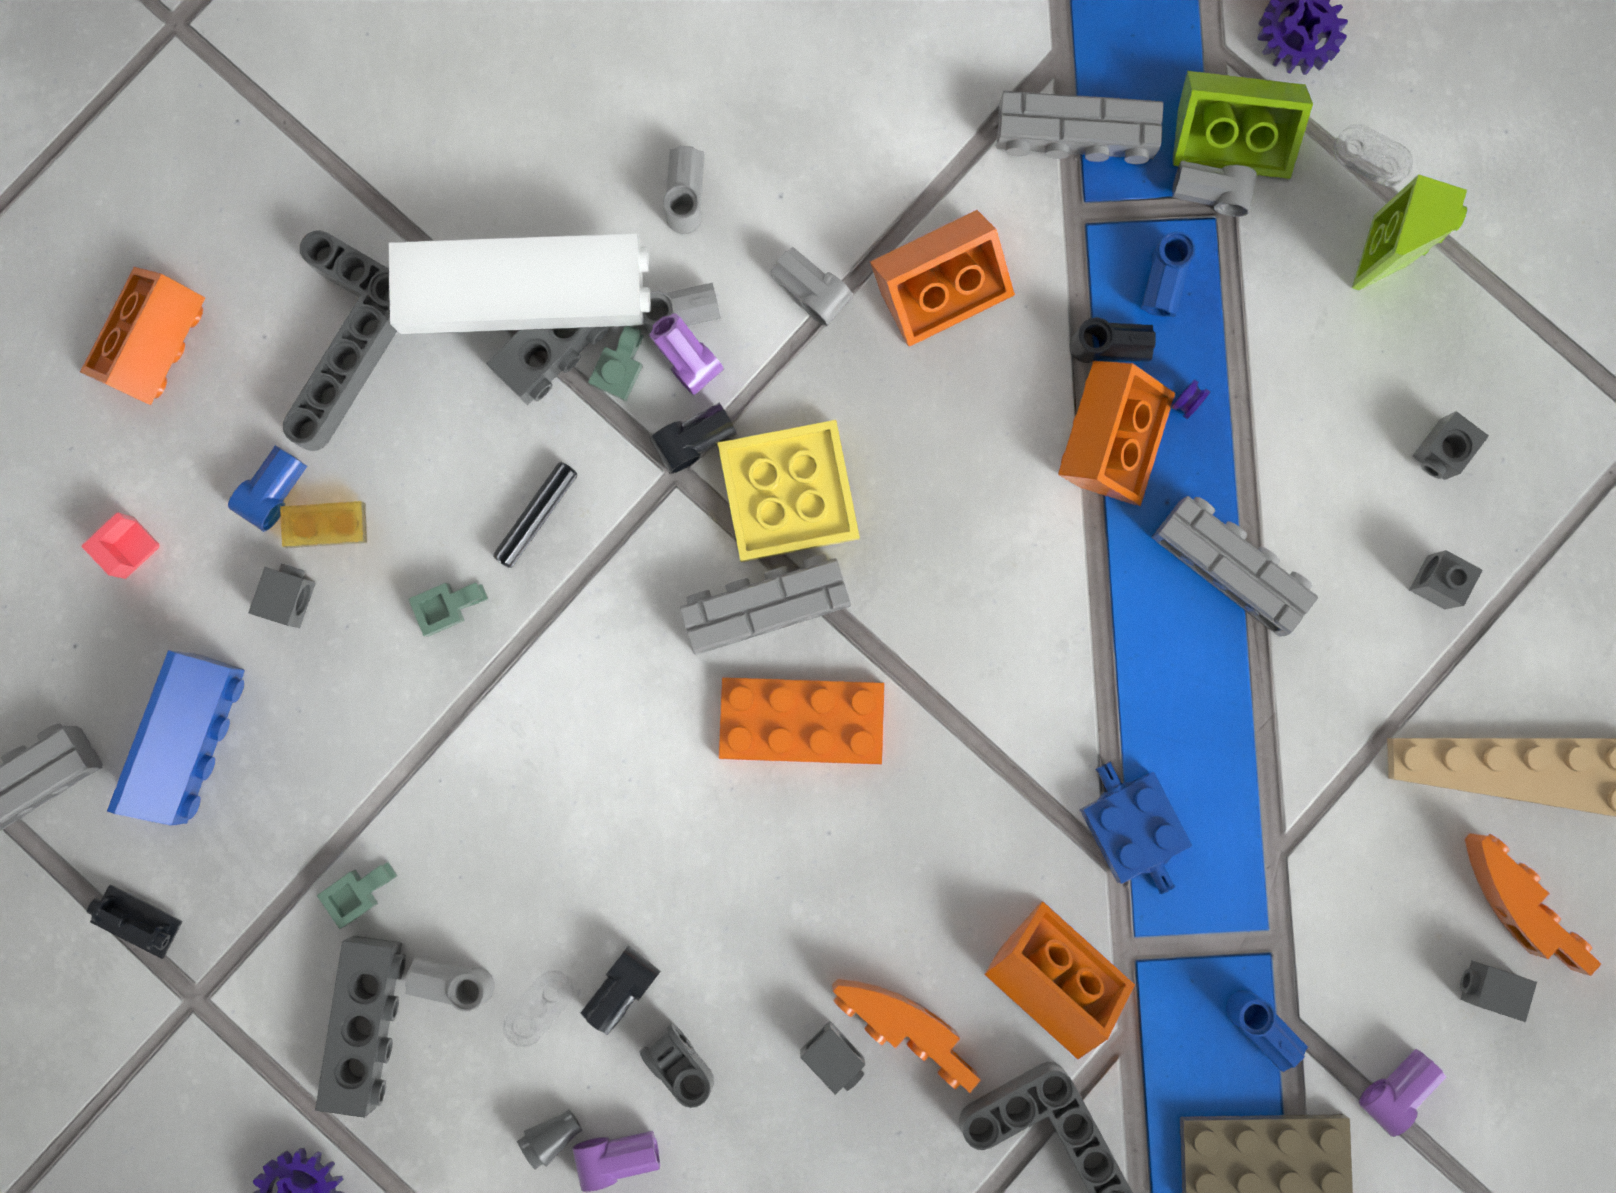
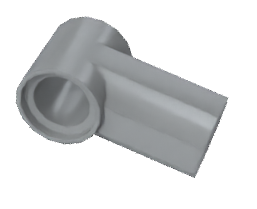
[663,146,704,234]
[1172,161,1257,217]
[771,247,853,327]
[643,282,721,333]
[405,957,495,1011]

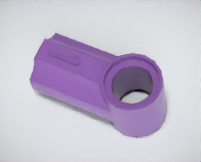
[649,313,724,396]
[1359,1049,1446,1137]
[572,1131,661,1192]

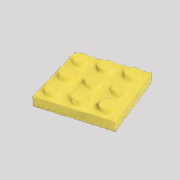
[718,420,860,562]

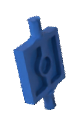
[1079,761,1192,894]

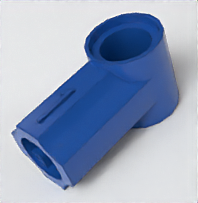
[1141,231,1195,317]
[228,445,308,532]
[1226,990,1308,1072]

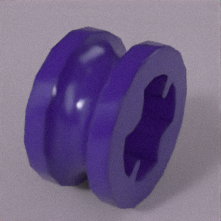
[1171,379,1211,420]

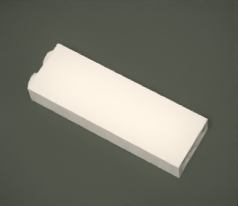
[389,233,651,334]

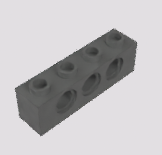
[486,326,609,405]
[315,936,406,1118]

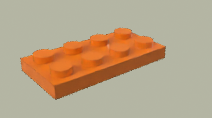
[719,677,884,765]

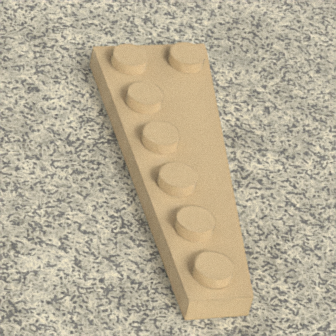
[1387,738,1616,817]

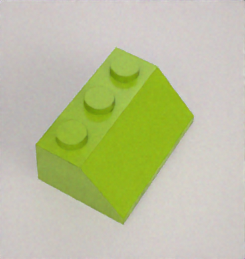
[1173,71,1313,179]
[1352,174,1467,290]

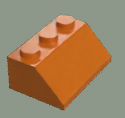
[870,210,1015,347]
[80,267,205,405]
[1058,361,1175,506]
[984,901,1135,1059]

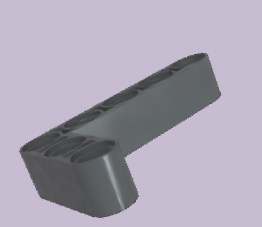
[283,230,397,451]
[959,1062,1133,1193]

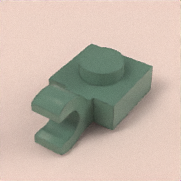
[588,326,644,401]
[408,583,488,637]
[317,862,398,929]

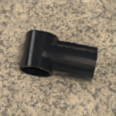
[1069,317,1156,363]
[650,402,737,474]
[580,946,661,1035]

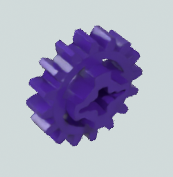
[1257,0,1348,75]
[252,1148,344,1193]

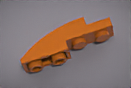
[1465,833,1602,976]
[832,979,981,1093]

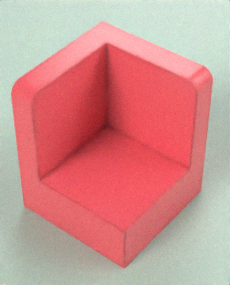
[81,512,160,579]

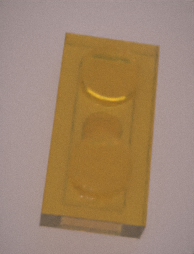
[280,501,367,548]

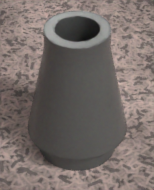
[517,1109,583,1170]

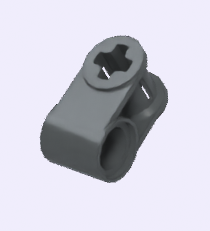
[639,1024,714,1108]

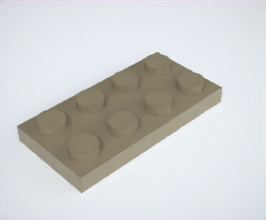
[1180,1114,1353,1193]

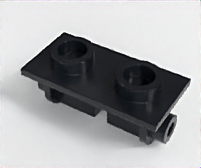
[87,885,183,959]

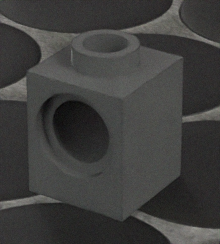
[1413,411,1489,480]
[1409,550,1483,610]
[248,563,316,628]
[1460,960,1537,1022]
[800,1021,865,1095]

